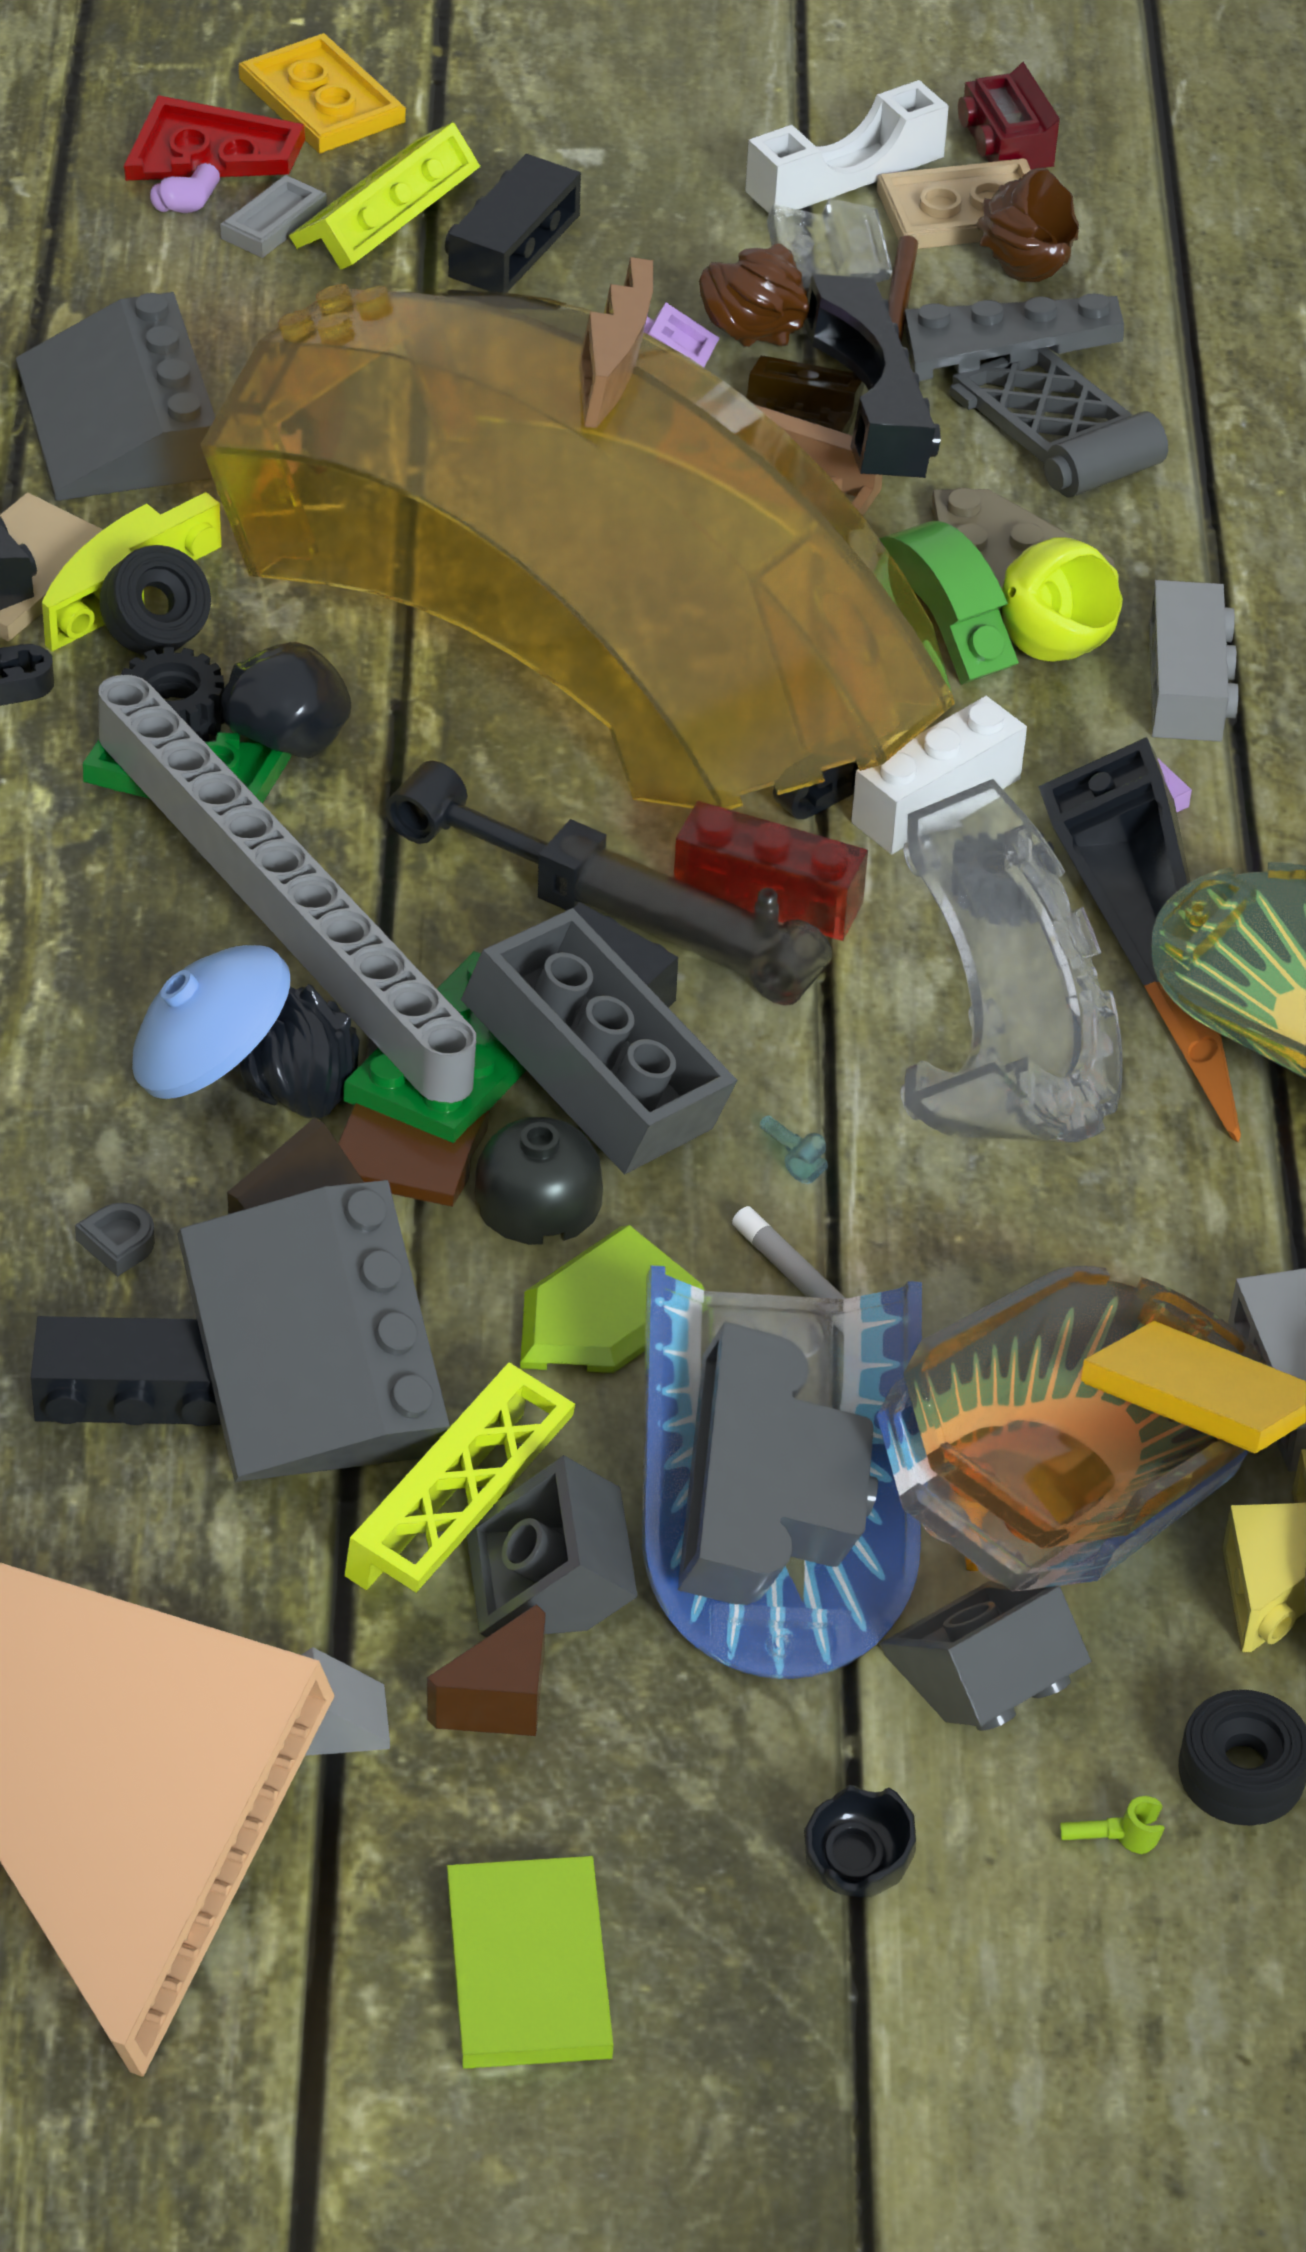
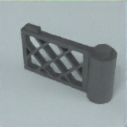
[950,347,1168,497]

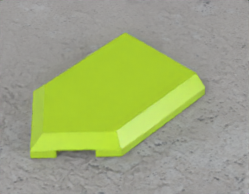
[520,1225,710,1373]

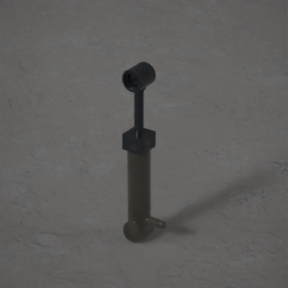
[385,760,832,1005]

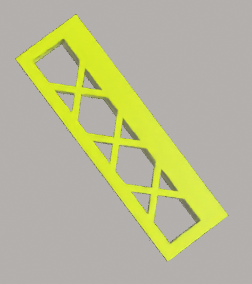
[289,122,480,270]
[344,1362,575,1593]

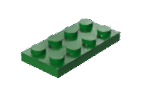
[343,951,527,1143]

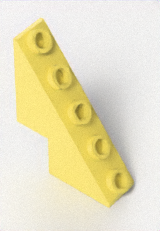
[1222,1449,1306,1652]

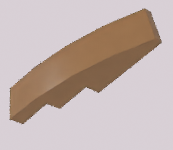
[579,257,653,428]

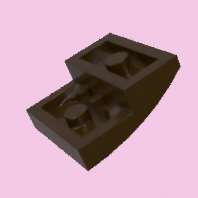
[743,355,865,434]

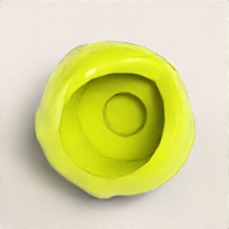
[1002,537,1123,662]

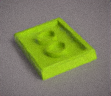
[447,1856,613,2069]

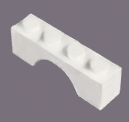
[745,80,949,218]

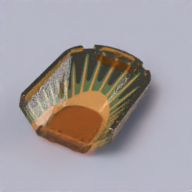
[903,1266,1267,1549]

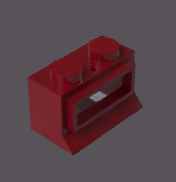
[958,61,1060,169]

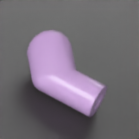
[150,163,220,213]

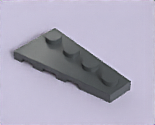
[905,293,1124,381]

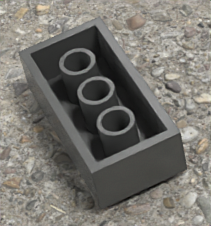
[461,908,738,1175]

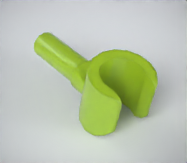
[1060,1796,1165,1854]

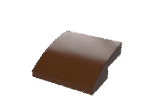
[338,1103,490,1207]

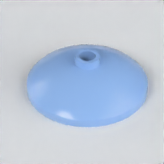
[132,945,290,1099]

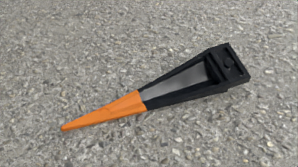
[1038,737,1241,1143]

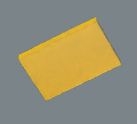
[239,33,406,154]
[1080,1321,1306,1453]

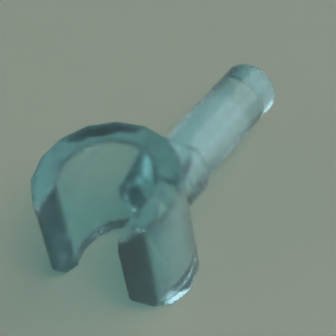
[760,1115,828,1184]

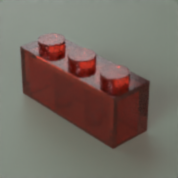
[673,800,868,941]

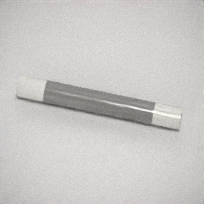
[732,1206,851,1335]

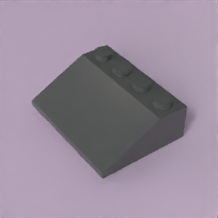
[16,292,220,501]
[177,1180,450,1482]

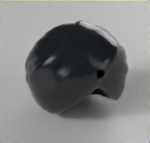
[221,642,351,759]

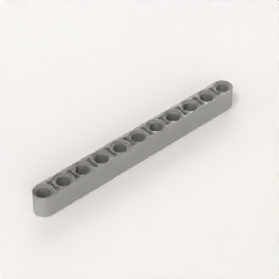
[98,675,476,1103]

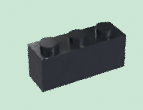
[445,153,581,297]
[31,1316,221,1426]

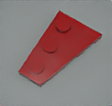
[124,95,305,181]

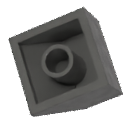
[467,1455,638,1637]
[880,1581,1092,1731]

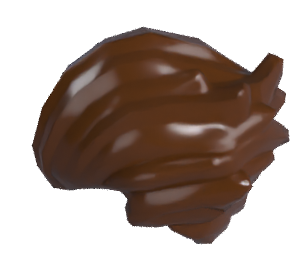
[976,168,1079,282]
[699,243,809,347]

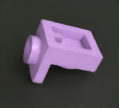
[635,303,719,382]

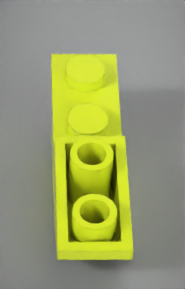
[42,492,222,652]

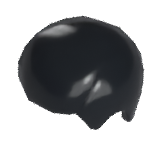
[804,1785,916,1897]

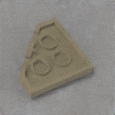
[931,488,1120,615]

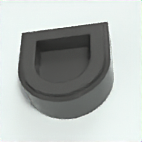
[75,1203,155,1277]

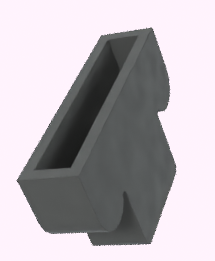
[678,1321,878,1605]

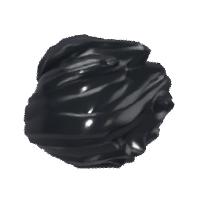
[239,984,360,1119]

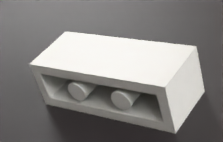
[851,696,1027,855]

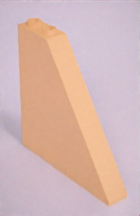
[0,1563,335,2077]

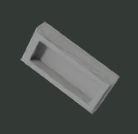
[220,175,327,258]

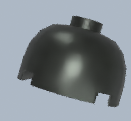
[475,1117,603,1245]

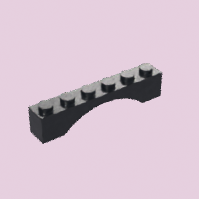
[804,274,941,478]

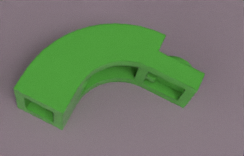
[866,521,1019,685]

